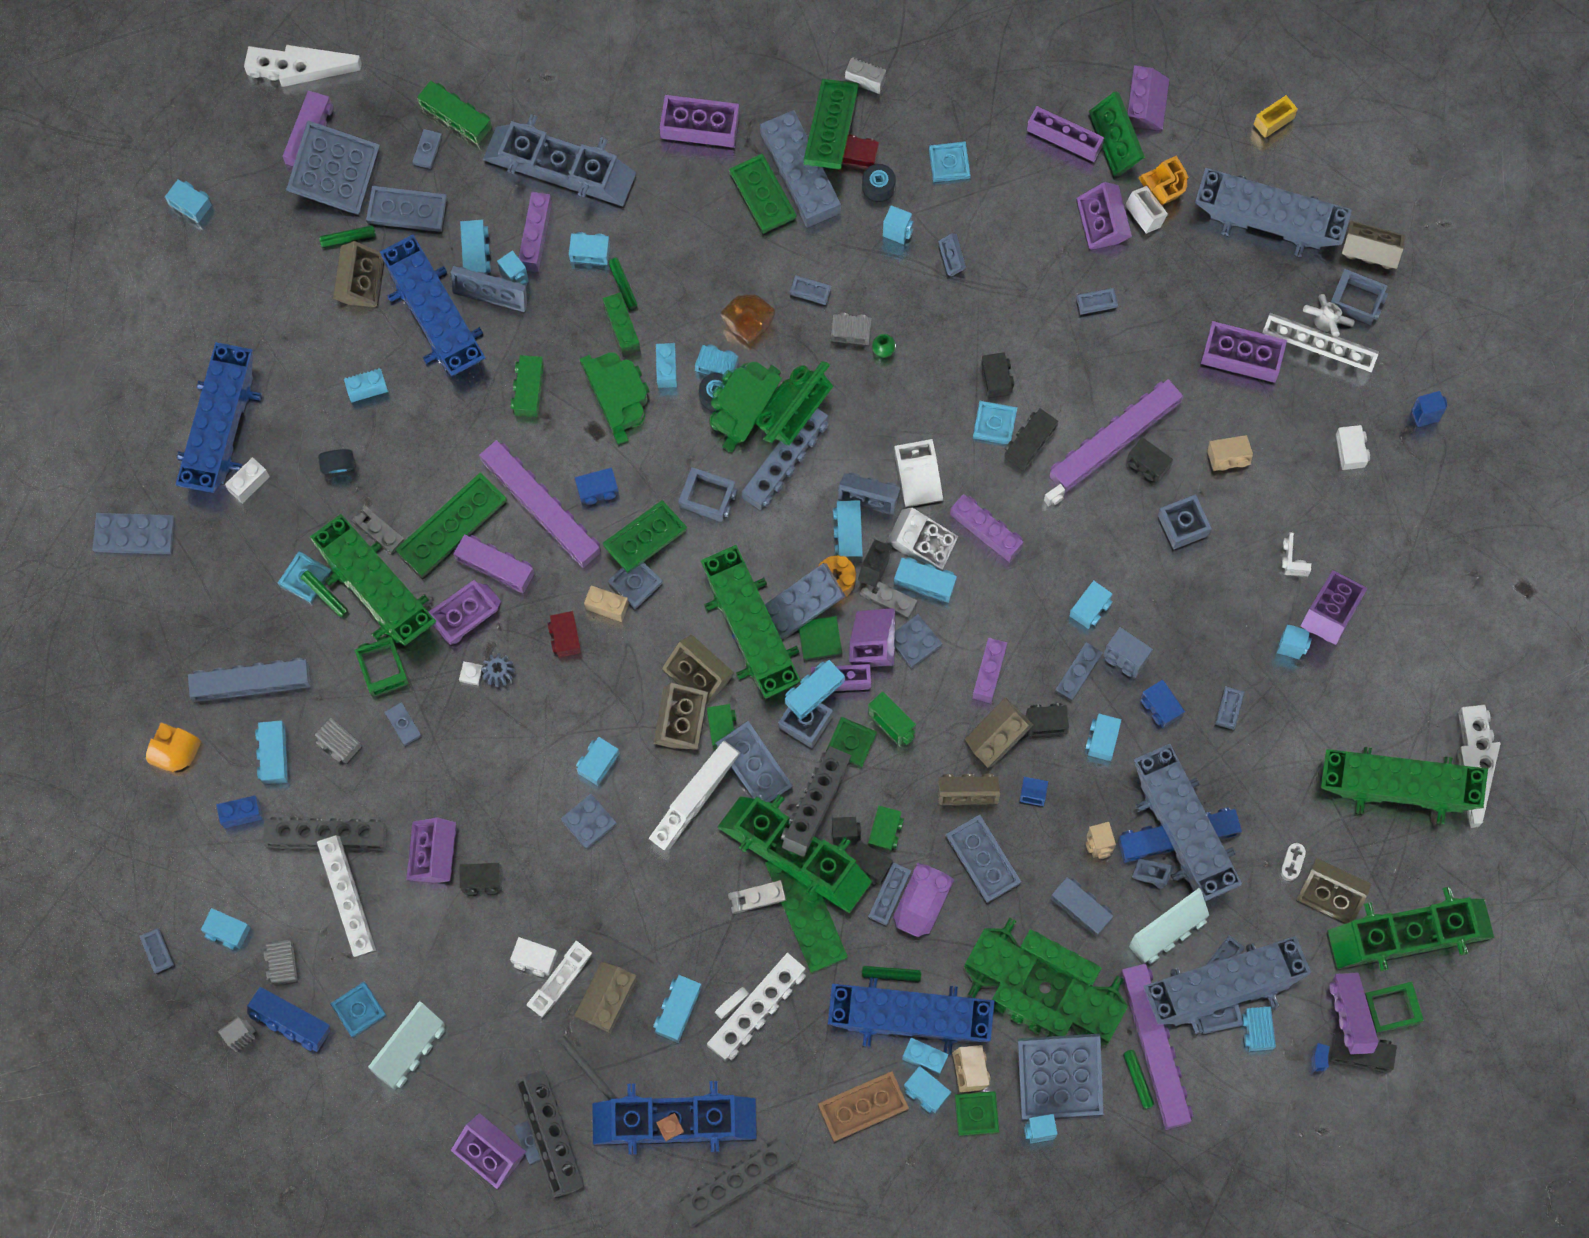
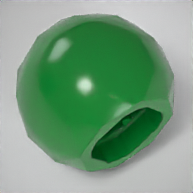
[872,334,896,358]

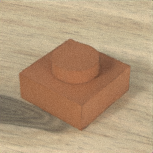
[656,1113,684,1142]

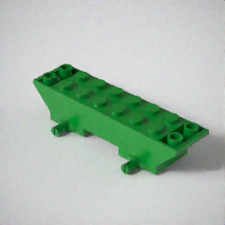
[310,514,436,646]
[700,545,801,699]
[1321,747,1488,824]
[717,794,872,914]
[1327,887,1495,972]

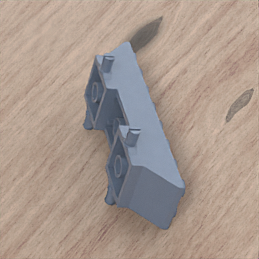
[483,114,636,206]
[1195,168,1352,257]
[1134,744,1242,901]
[1143,936,1311,1034]

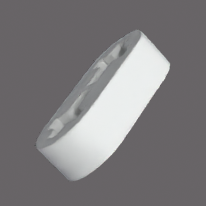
[1281,843,1306,881]
[715,987,750,1020]

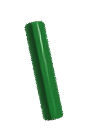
[319,225,375,247]
[609,257,637,310]
[301,570,348,617]
[862,966,922,982]
[1124,1050,1155,1109]

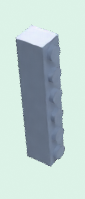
[188,658,311,702]

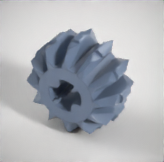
[481,653,515,687]

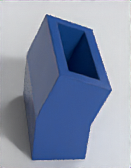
[1019,777,1048,806]
[1311,1043,1330,1072]

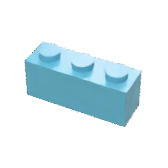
[460,220,491,275]
[833,500,863,562]
[894,558,957,603]
[785,660,845,720]
[255,721,288,785]
[653,975,702,1043]

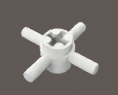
[1303,294,1355,337]

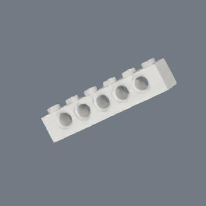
[1263,313,1379,372]
[317,835,376,957]
[707,953,806,1062]

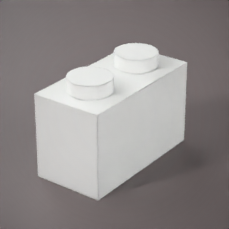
[1125,186,1168,233]
[1336,425,1370,470]
[225,457,270,504]
[510,937,558,977]

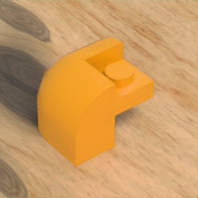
[1139,155,1189,205]
[146,723,201,772]

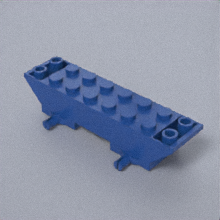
[380,234,486,376]
[175,342,262,493]
[828,977,994,1056]
[592,1081,757,1155]

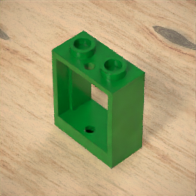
[355,636,409,697]
[868,691,916,747]
[1365,982,1424,1035]

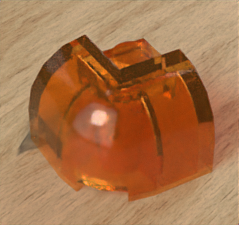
[721,294,775,344]

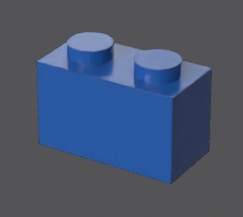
[1411,391,1447,427]
[575,467,619,505]
[1141,679,1185,729]
[216,795,263,828]

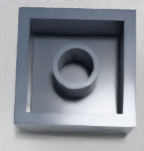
[1158,494,1212,550]
[1103,627,1153,678]
[778,703,833,748]

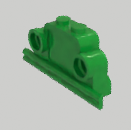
[579,352,650,445]
[756,361,833,445]
[709,362,782,453]

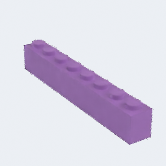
[1049,379,1183,494]
[479,440,601,568]
[1121,964,1193,1130]

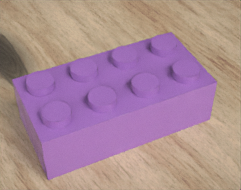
[660,95,740,147]
[1201,321,1287,383]
[1301,570,1368,645]

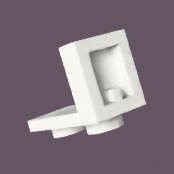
[1282,532,1311,577]

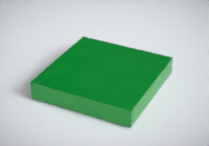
[799,616,842,661]
[826,717,877,768]
[955,1091,999,1136]

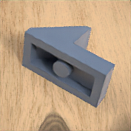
[1132,859,1173,889]

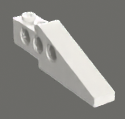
[244,45,362,87]
[1457,705,1500,828]
[649,741,740,850]

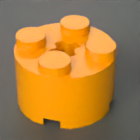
[818,556,856,598]

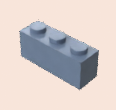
[1050,877,1113,938]

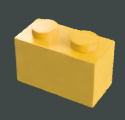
[1254,95,1298,138]

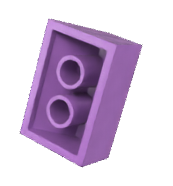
[1127,66,1169,131]
[1076,182,1132,249]
[406,818,456,883]
[451,1113,526,1189]

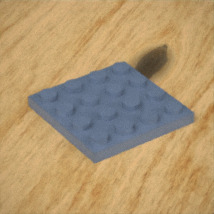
[286,121,380,215]
[1018,1034,1104,1120]

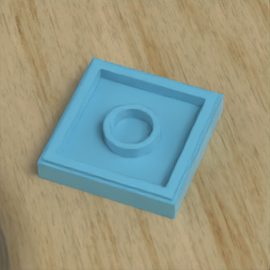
[928,141,971,182]
[973,401,1017,444]
[278,551,332,603]

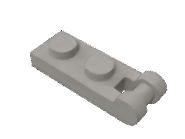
[351,505,405,554]
[860,582,917,619]
[728,880,787,914]

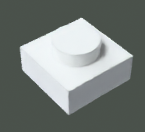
[1044,484,1065,507]
[459,662,483,686]

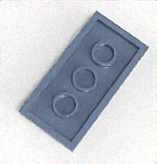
[366,186,447,232]
[451,266,527,312]
[93,513,175,554]
[765,563,846,639]
[715,721,793,802]
[946,815,1021,903]

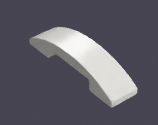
[527,941,592,1018]

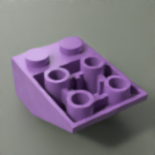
[849,608,895,667]

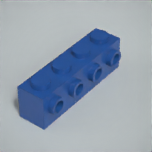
[247,987,330,1052]

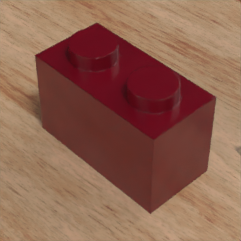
[842,134,879,168]
[547,611,581,658]

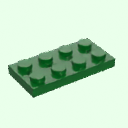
[1089,92,1145,176]
[729,153,797,234]
[603,500,687,573]

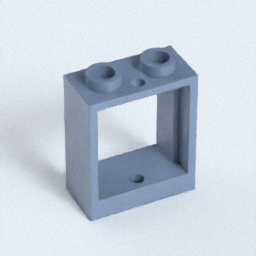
[1331,269,1388,325]
[678,467,738,522]

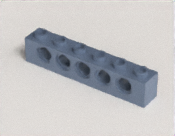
[742,408,829,511]

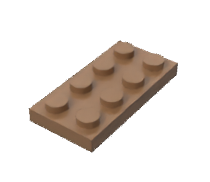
[818,1071,909,1142]

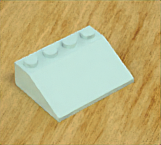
[1129,888,1209,965]
[368,1001,445,1090]

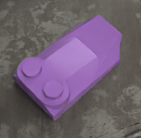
[429,580,501,645]
[893,863,954,937]

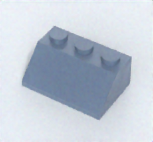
[838,473,900,515]

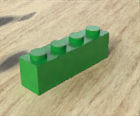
[417,81,492,145]

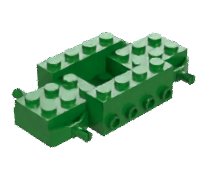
[963,918,1128,1047]

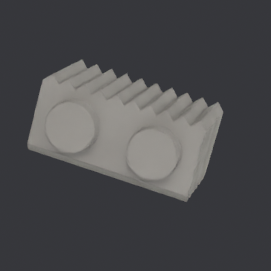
[845,57,886,94]
[831,313,871,345]
[315,718,362,764]
[264,939,298,986]
[218,1017,256,1052]

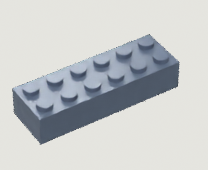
[760,110,841,228]

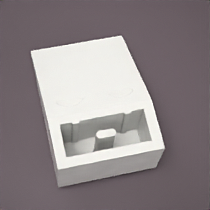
[894,439,943,507]
[886,508,958,570]

